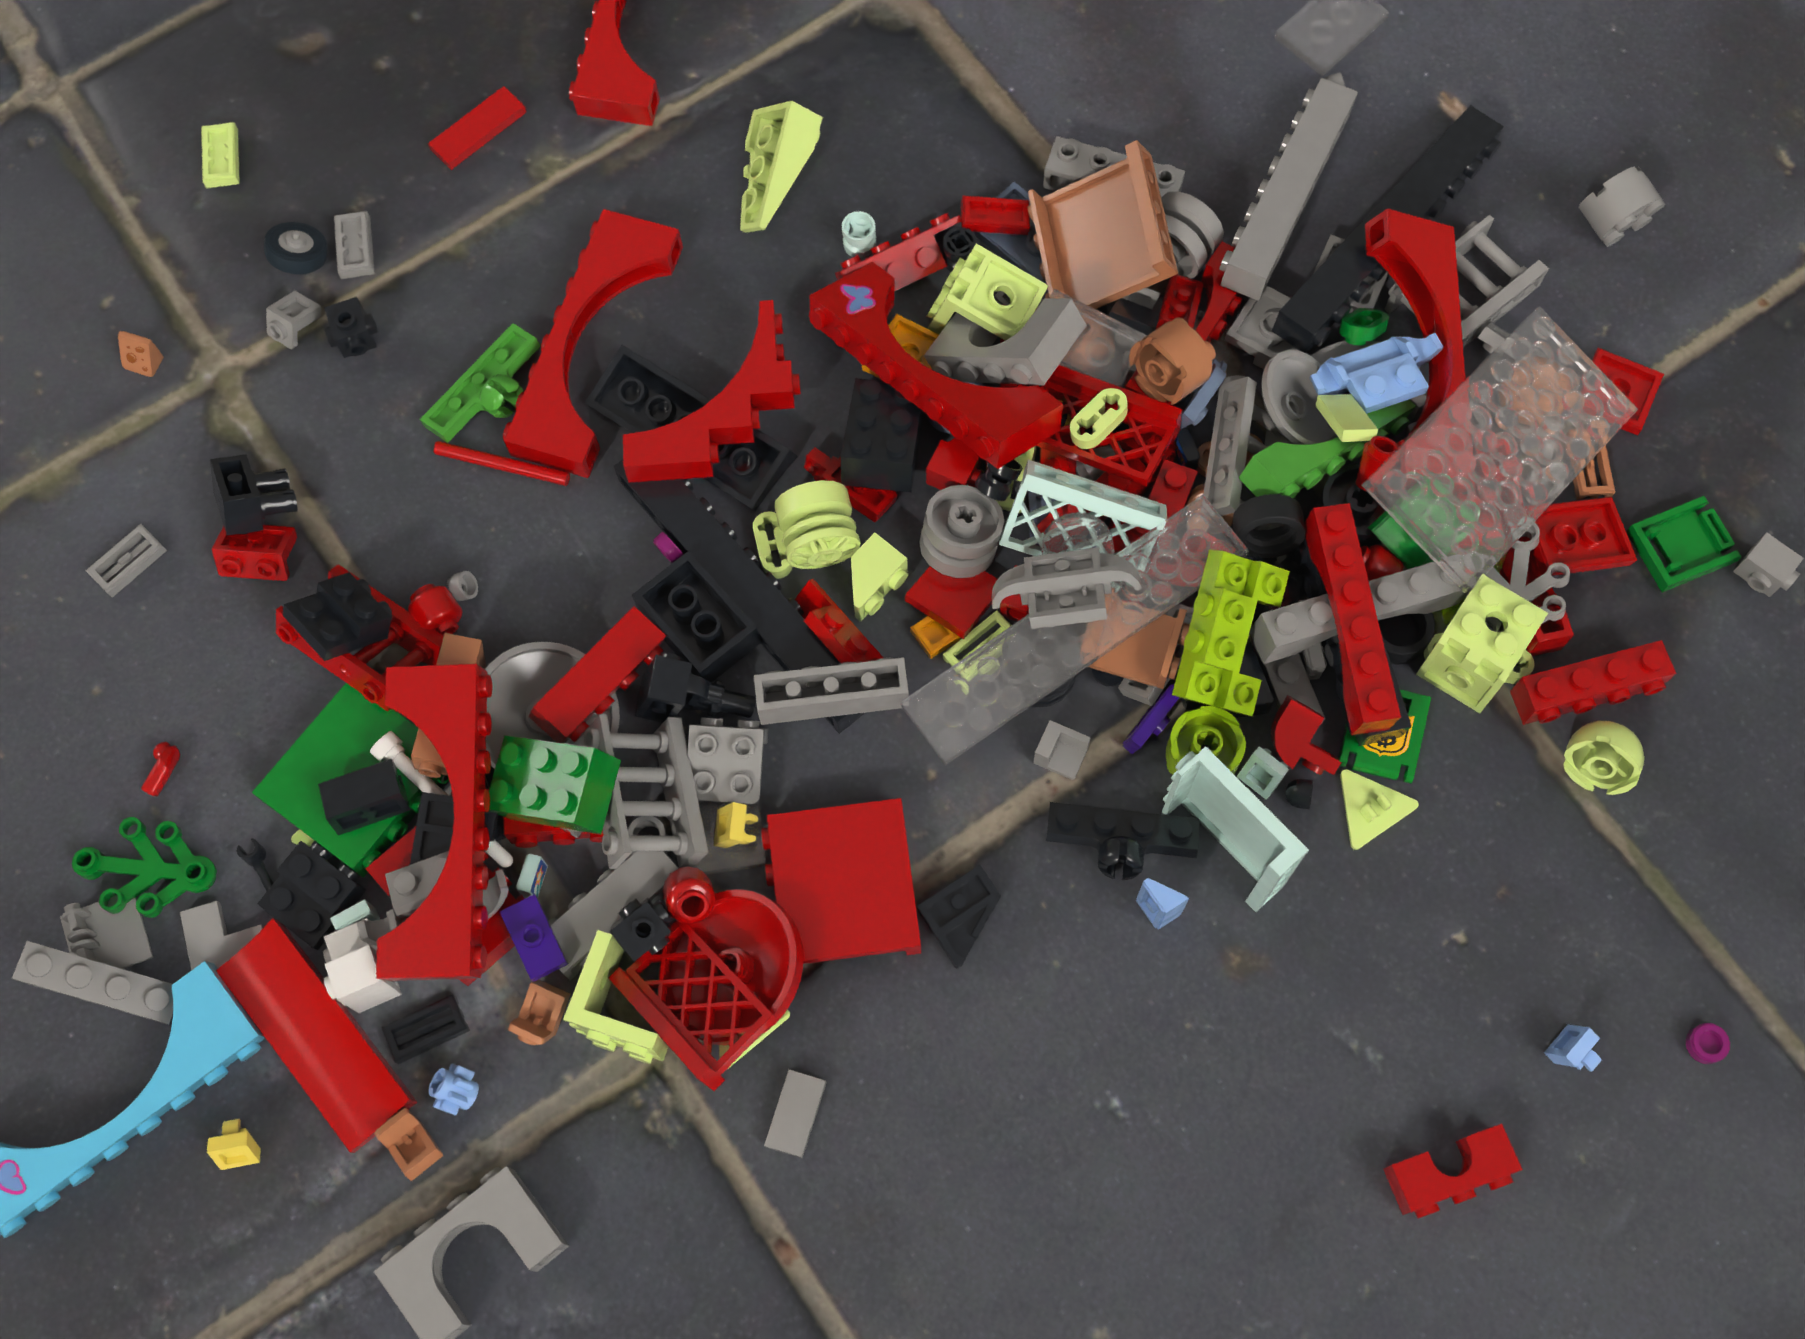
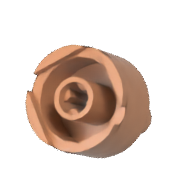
[1129,317,1216,404]

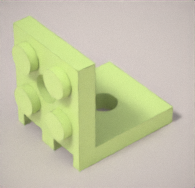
[927,243,1049,341]
[1416,574,1548,713]
[563,930,668,1064]

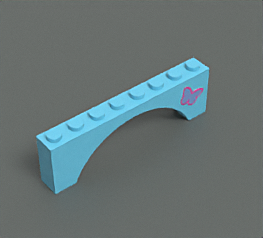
[0,961,265,1238]

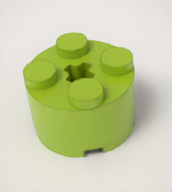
[1166,706,1246,774]

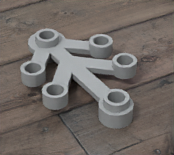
[1466,519,1570,632]

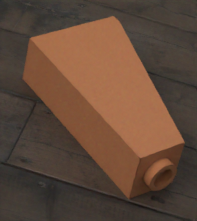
[411,633,486,778]

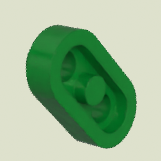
[1339,308,1389,346]

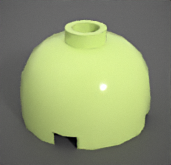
[1563,721,1644,795]

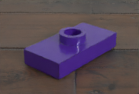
[1122,683,1180,754]
[500,894,568,982]

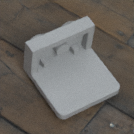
[687,717,768,804]

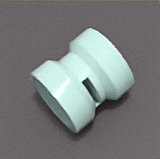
[842,211,876,258]

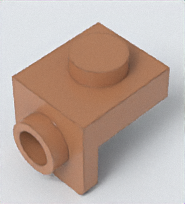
[508,980,571,1045]
[374,1108,444,1181]

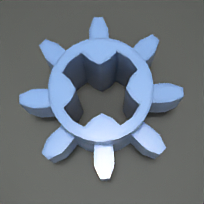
[429,1063,479,1115]

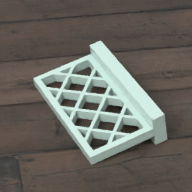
[999,460,1167,588]

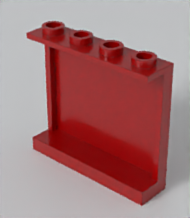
[761,798,921,964]

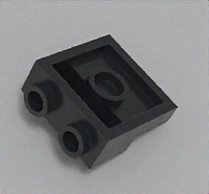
[282,572,392,661]
[257,841,366,950]

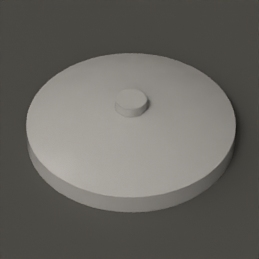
[485,642,620,769]

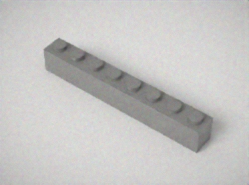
[1219,78,1358,301]

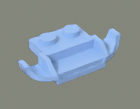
[1310,333,1444,414]

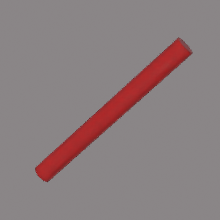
[434,441,570,486]

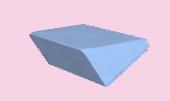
[1136,878,1189,930]

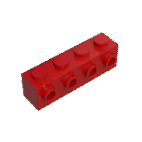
[528,606,666,744]
[1510,640,1676,725]

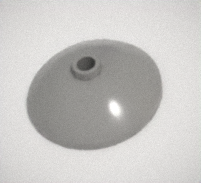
[1262,350,1338,444]

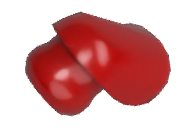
[141,742,180,797]

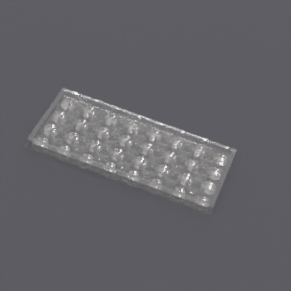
[1362,306,1638,593]

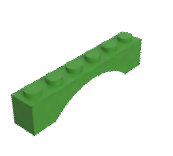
[1239,399,1416,498]

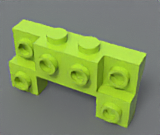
[1172,550,1290,716]

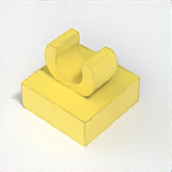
[713,802,758,849]
[207,1119,261,1170]

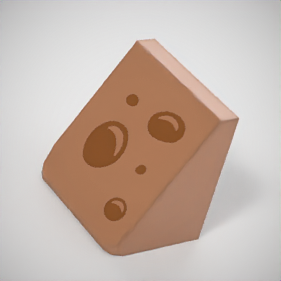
[118,331,164,377]

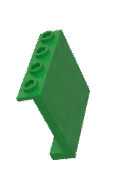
[252,683,449,878]

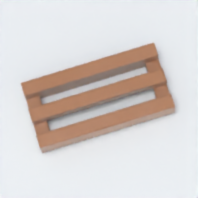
[1564,428,1615,500]

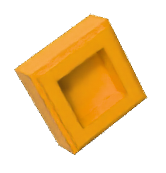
[910,616,960,659]

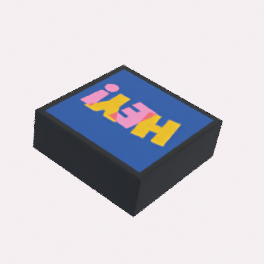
[1175,427,1200,470]

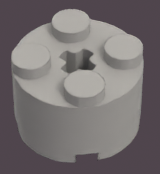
[1579,166,1665,247]

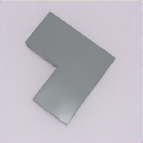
[180,901,264,970]

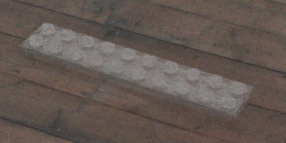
[901,495,1249,765]

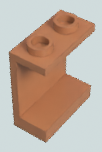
[1079,588,1190,689]

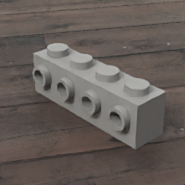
[1043,136,1185,197]
[754,657,909,725]

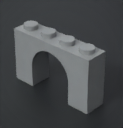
[924,299,1087,385]
[374,1166,569,1339]

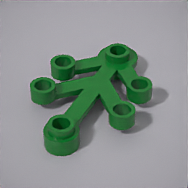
[72,817,217,918]

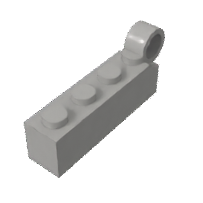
[549,816,678,981]

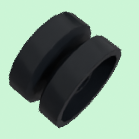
[1315,463,1402,548]

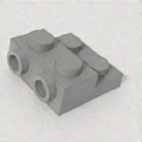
[1225,286,1299,369]

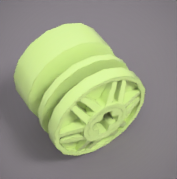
[775,480,861,569]

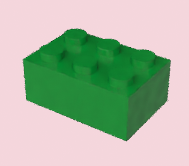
[489,735,621,834]

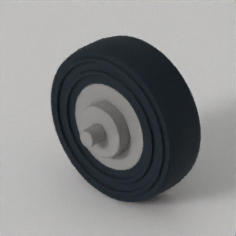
[264,222,327,274]

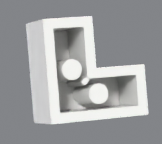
[323,918,402,1013]

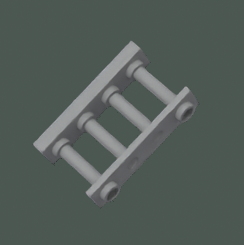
[1385,214,1549,348]
[1201,376,1293,530]
[584,714,708,869]

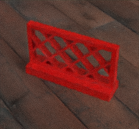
[1036,365,1182,487]
[608,920,777,1091]

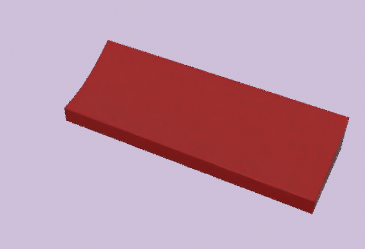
[216,918,417,1153]

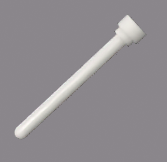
[370,731,513,868]

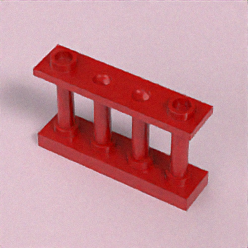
[276,564,444,712]

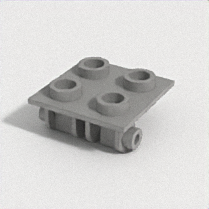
[60,896,154,969]

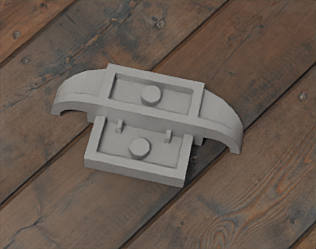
[992,548,1142,629]
[357,851,508,946]

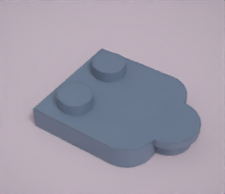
[1176,359,1228,429]

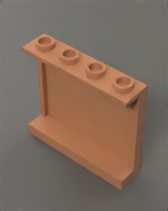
[1028,140,1178,312]

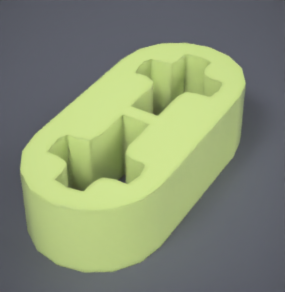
[1070,388,1128,449]
[753,511,793,579]

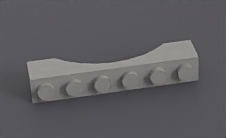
[1250,554,1474,664]

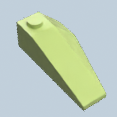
[740,101,823,233]

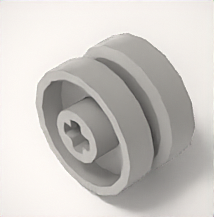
[1161,191,1224,279]
[919,485,1005,578]

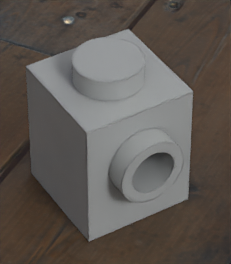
[1733,532,1804,597]

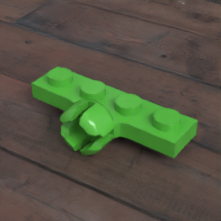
[420,323,541,443]

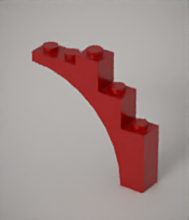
[623,300,801,483]

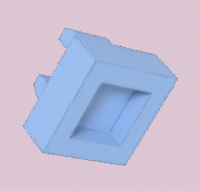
[1544,1024,1601,1072]

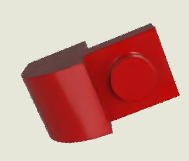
[1271,695,1342,775]

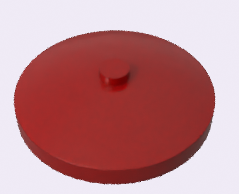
[659,889,803,1045]

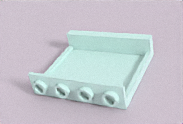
[1161,747,1309,912]

